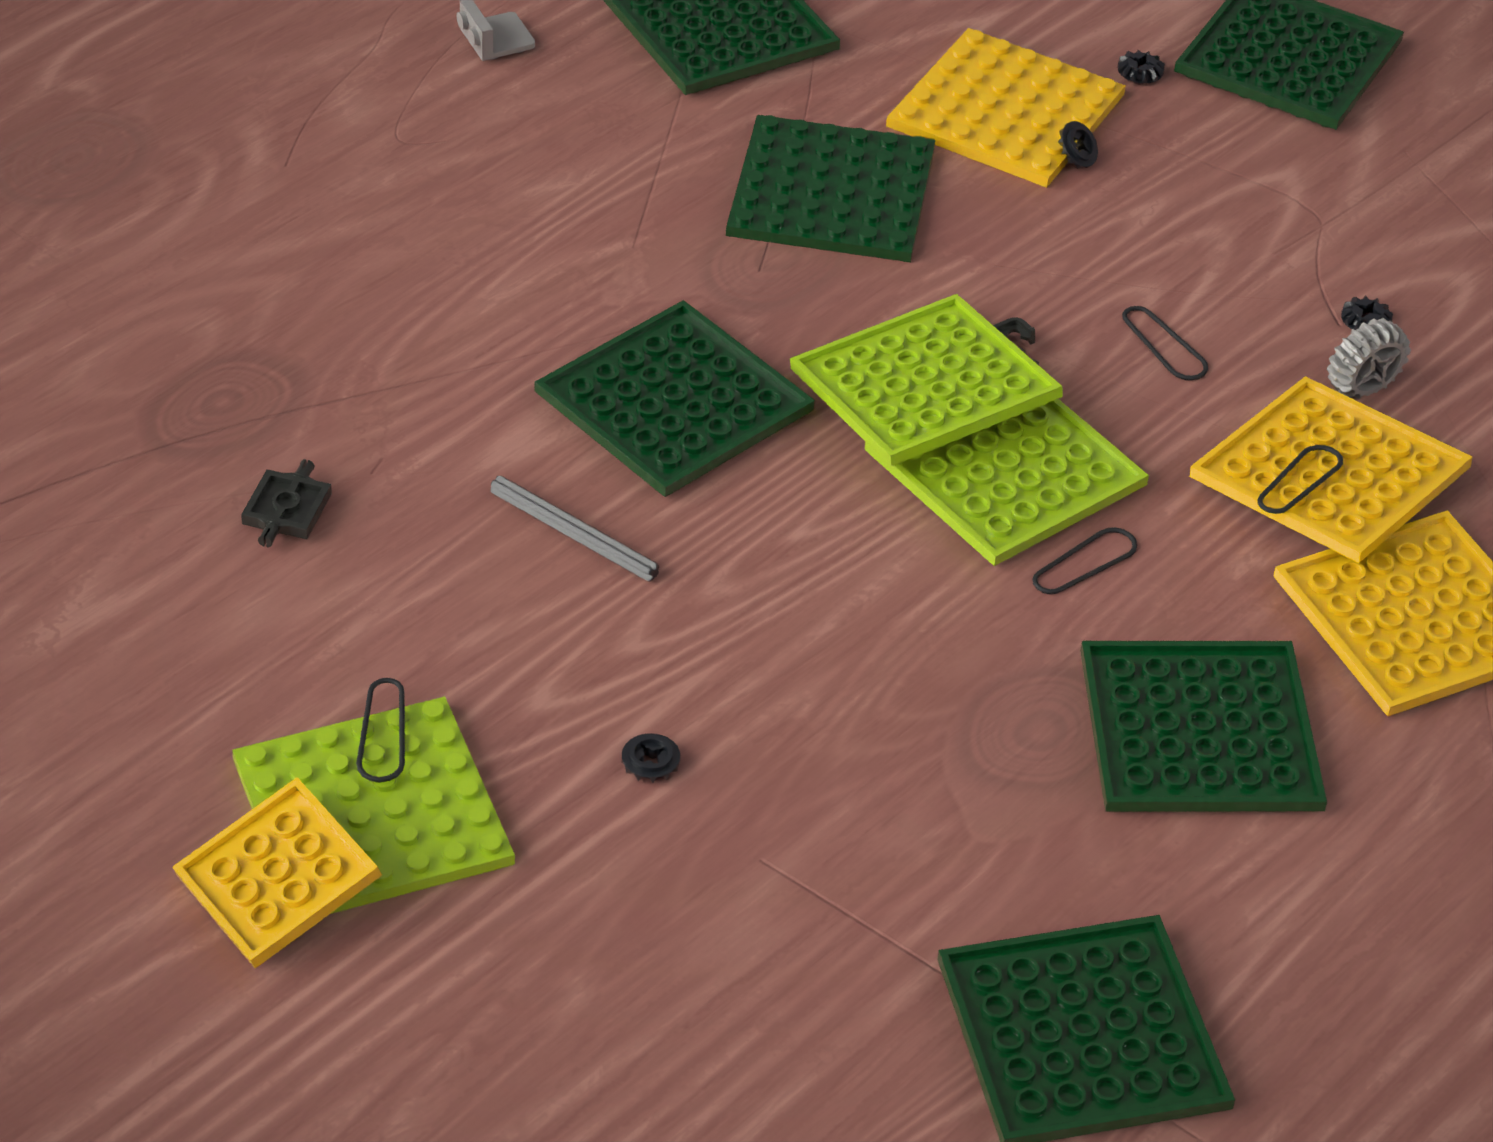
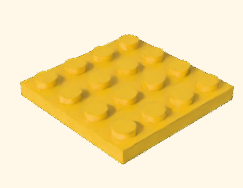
[172,777,382,969]

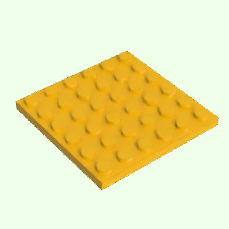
[886,28,1126,188]
[1189,376,1473,563]
[1273,510,1493,717]

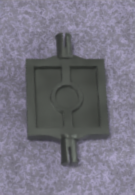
[241,459,332,548]

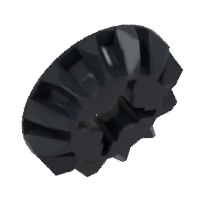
[1117,50,1165,84]
[1058,121,1098,169]
[1341,295,1393,330]
[621,733,680,783]

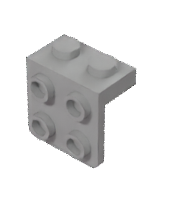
[456,0,535,61]

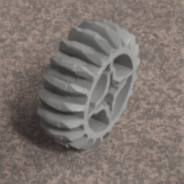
[1327,318,1411,399]

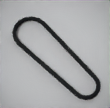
[1122,306,1208,380]
[1257,445,1343,514]
[1032,527,1138,594]
[356,678,405,783]

